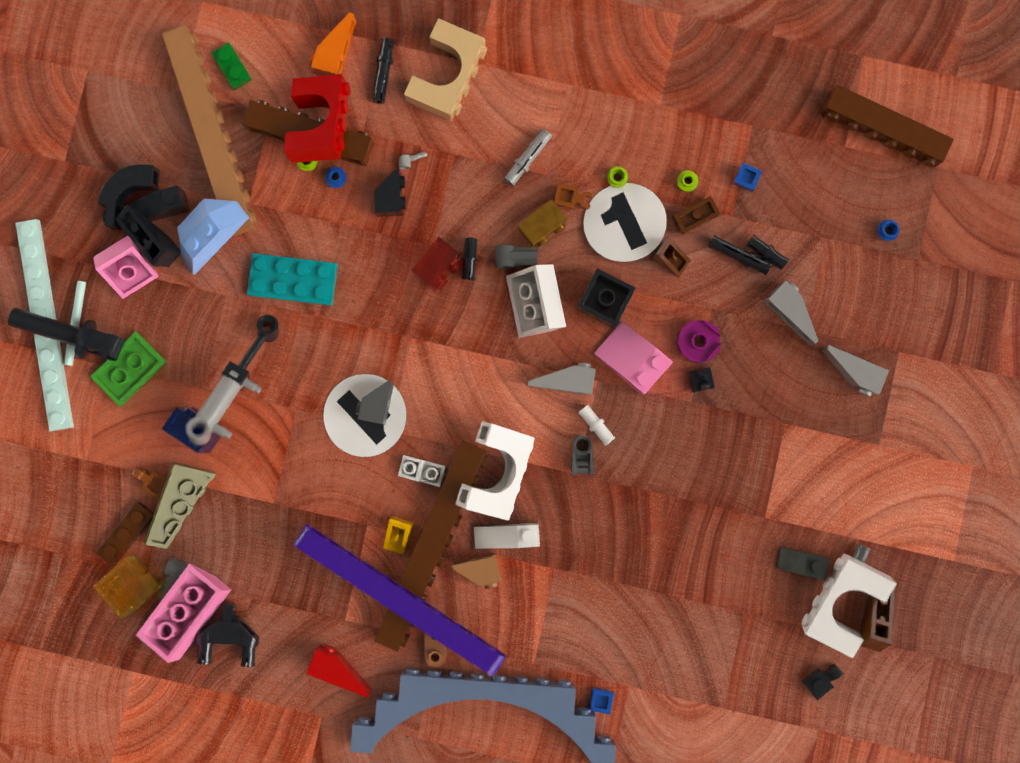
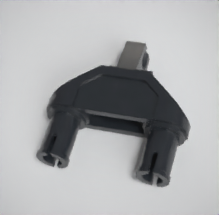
[196,603,259,667]

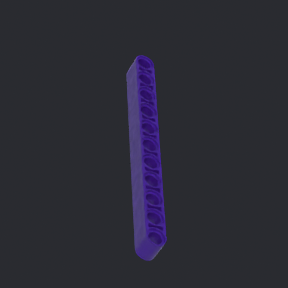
[293,524,506,676]

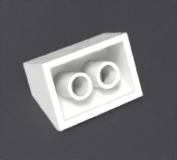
[506,264,566,338]

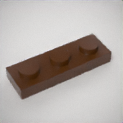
[96,502,154,567]

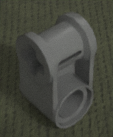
[571,435,594,476]

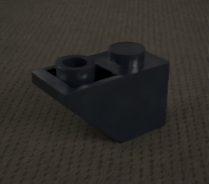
[374,169,406,217]

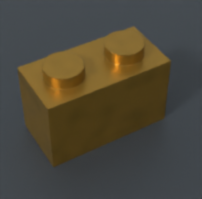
[517,199,567,248]

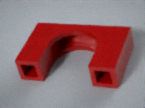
[284,74,350,163]

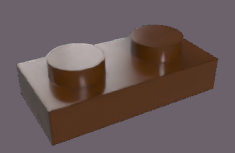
[672,196,721,235]

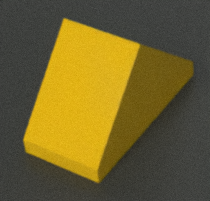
[383,516,414,555]

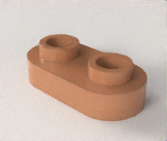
[424,633,447,668]

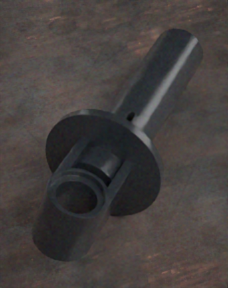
[8,308,125,361]

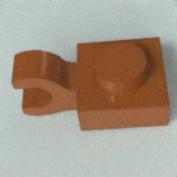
[132,467,167,501]

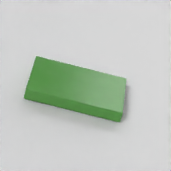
[90,331,167,407]

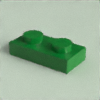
[211,42,252,91]

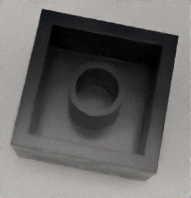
[576,268,636,329]

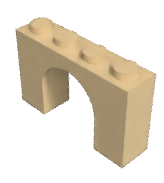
[404,18,487,121]

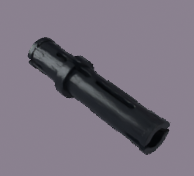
[371,37,395,104]
[708,235,772,275]

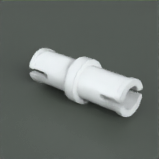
[578,405,616,446]

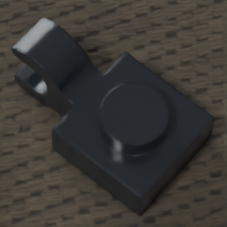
[802,664,843,700]

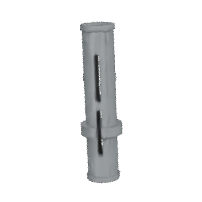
[503,129,552,186]

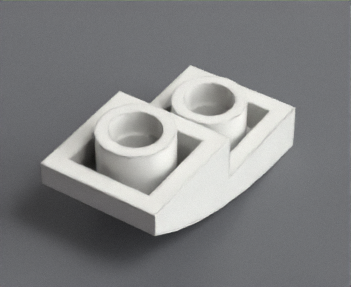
[398,455,448,487]

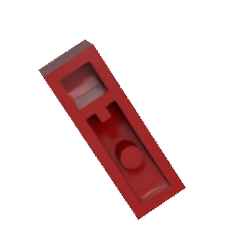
[306,644,372,698]

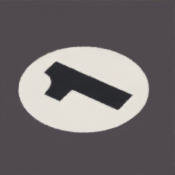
[584,183,667,262]
[324,374,406,457]

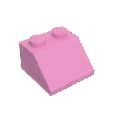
[93,236,159,299]

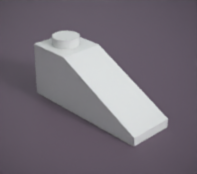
[474,522,540,549]

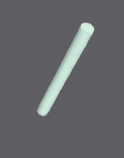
[64,281,86,366]

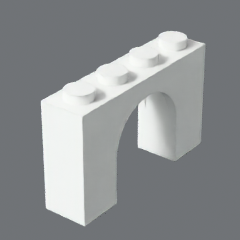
[455,421,535,521]
[802,553,897,658]

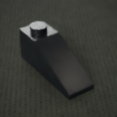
[123,185,190,222]
[115,204,181,267]

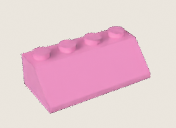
[136,564,232,663]

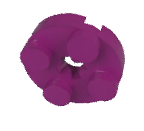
[677,320,721,363]

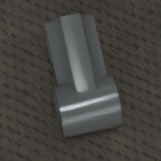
[495,245,537,269]
[157,557,189,601]

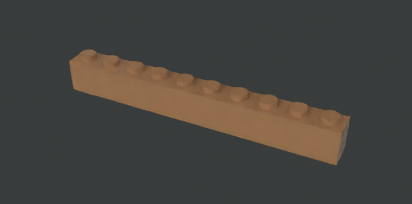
[162,25,257,237]

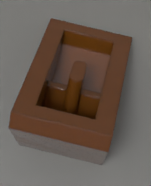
[652,237,691,277]

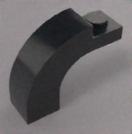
[98,165,160,230]

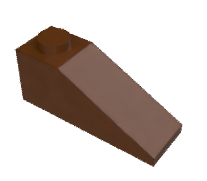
[860,587,895,652]

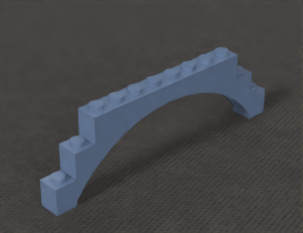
[350,668,616,763]

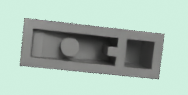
[764,281,818,346]
[821,345,889,397]
[528,363,596,395]

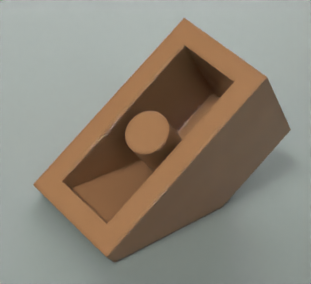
[453,554,501,589]

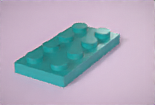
[247,253,338,306]

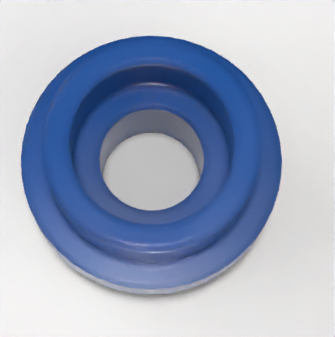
[325,167,347,188]
[877,220,900,241]

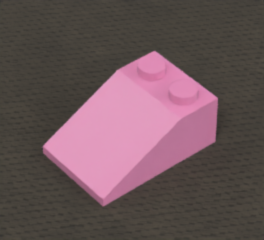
[594,322,673,396]

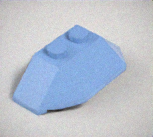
[177,199,249,274]

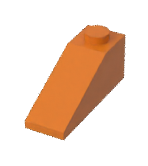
[310,12,356,76]

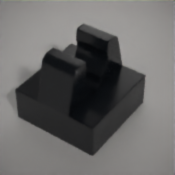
[688,367,715,393]

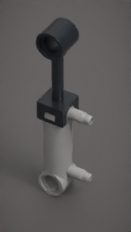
[186,315,279,445]

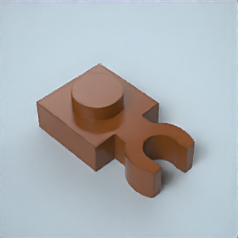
[554,183,593,210]

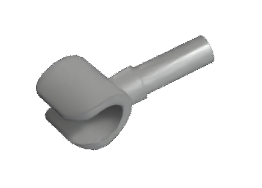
[399,151,427,170]

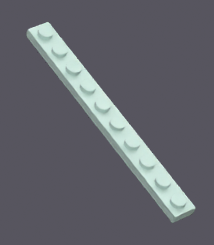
[16,219,74,431]

